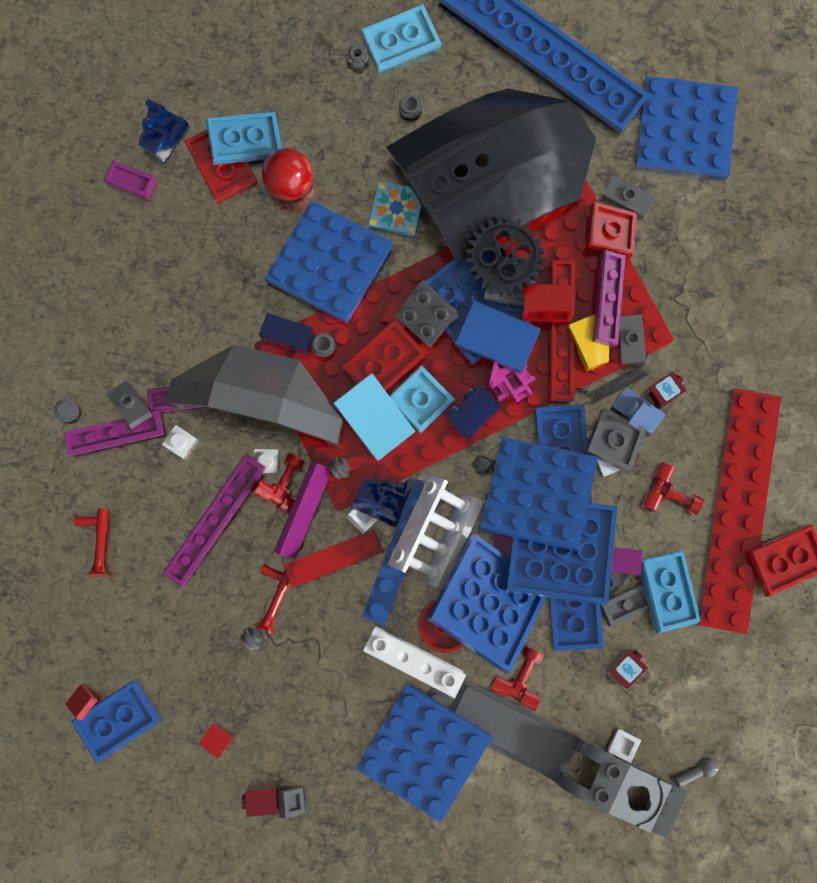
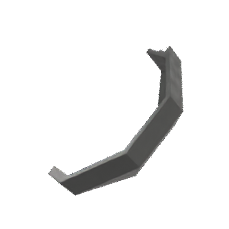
[165,345,343,447]

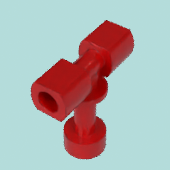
[250,453,305,515]
[641,462,704,515]
[489,646,543,711]

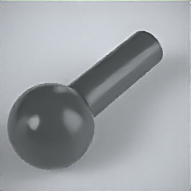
[674,757,718,788]

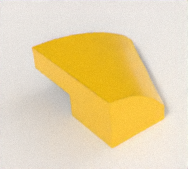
[568,315,609,372]

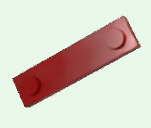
[284,529,384,588]

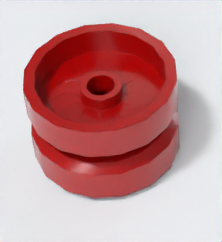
[418,598,464,653]

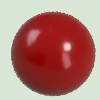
[261,148,313,201]

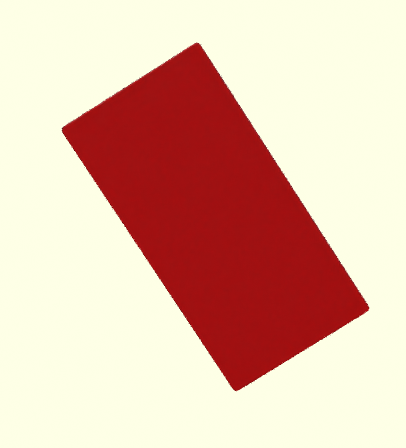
[254,181,673,511]

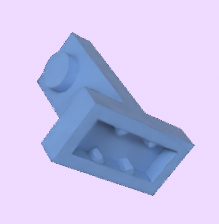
[612,386,666,434]

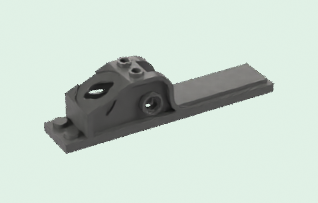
[450,678,688,839]

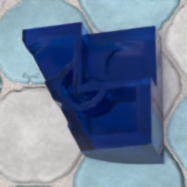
[139,99,189,162]
[351,479,414,527]

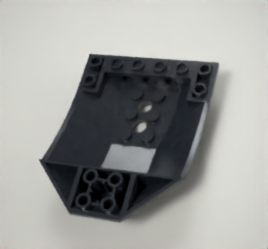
[386,88,596,264]

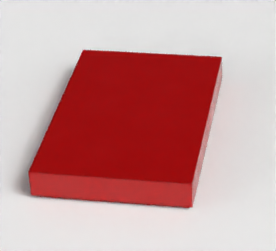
[184,130,258,203]
[341,319,427,392]
[747,524,817,597]

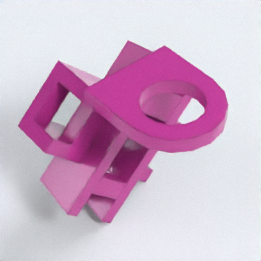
[488,361,536,403]

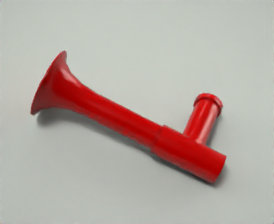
[74,508,111,577]
[252,564,290,635]

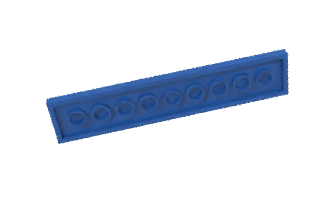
[438,0,649,133]
[536,404,604,651]

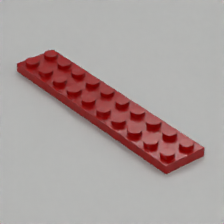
[697,388,781,634]

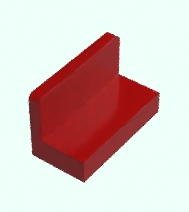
[522,284,573,323]

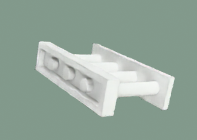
[388,475,484,590]
[363,626,466,698]

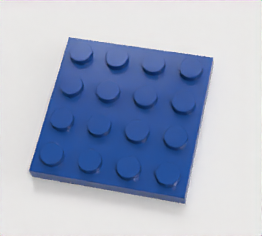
[635,76,738,178]
[264,200,393,324]
[414,255,530,366]
[480,437,598,551]
[507,503,618,605]
[427,534,546,674]
[356,683,493,823]

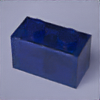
[259,313,315,356]
[446,385,502,443]

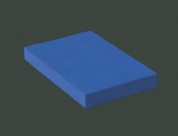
[455,301,541,374]
[71,679,162,764]

